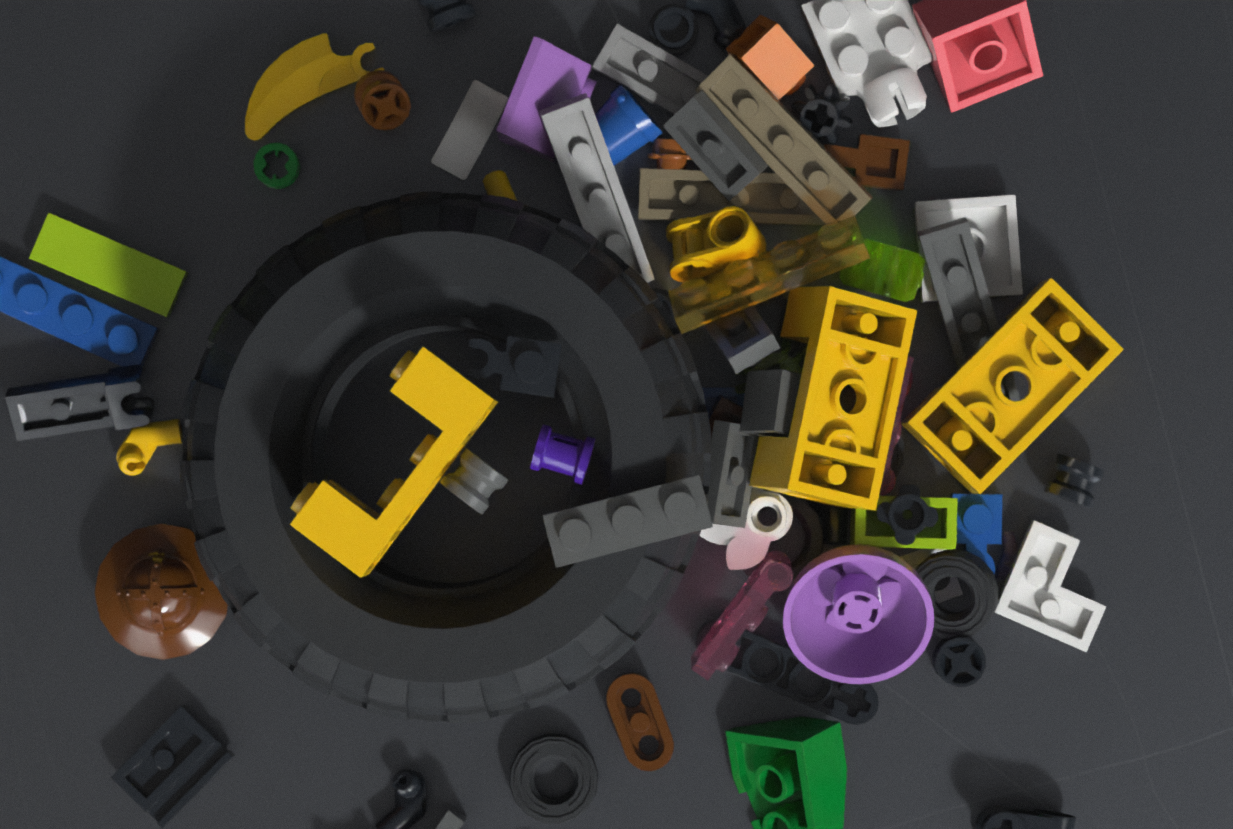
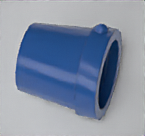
[595,84,663,166]

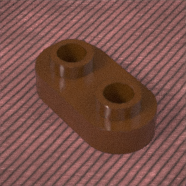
[606,672,674,771]

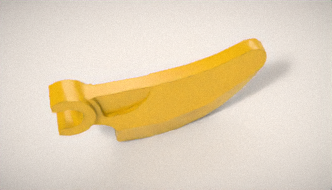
[245,33,385,141]

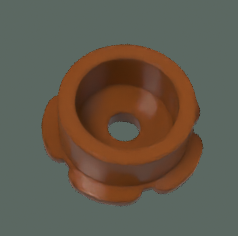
[647,139,692,170]

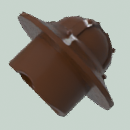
[94,524,228,660]

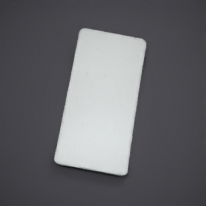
[431,80,508,180]

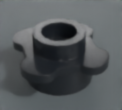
[877,484,938,545]

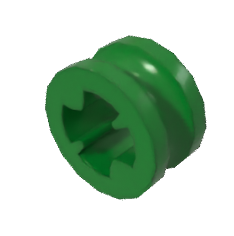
[253,142,301,189]

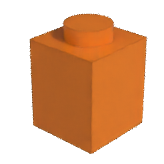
[725,14,815,100]

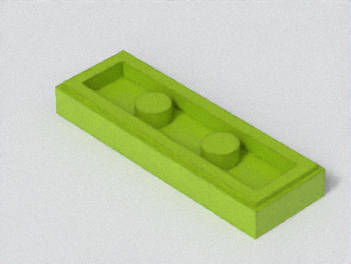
[29,213,188,318]

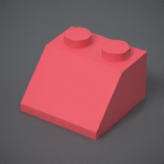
[912,0,1043,113]

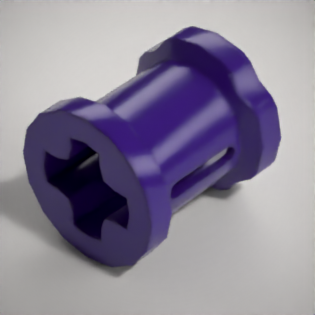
[530,424,595,485]

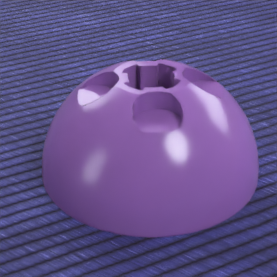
[783,544,934,684]

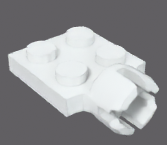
[801,0,933,127]

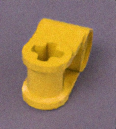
[666,206,767,283]

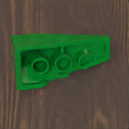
[726,717,847,829]

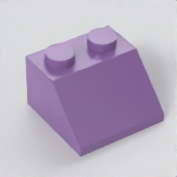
[496,36,597,163]

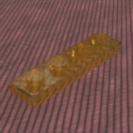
[668,216,870,334]

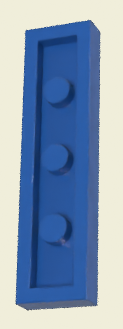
[0,256,160,367]

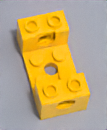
[900,278,1124,494]
[749,286,917,511]
[290,347,498,578]

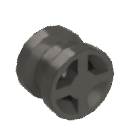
[440,448,509,514]

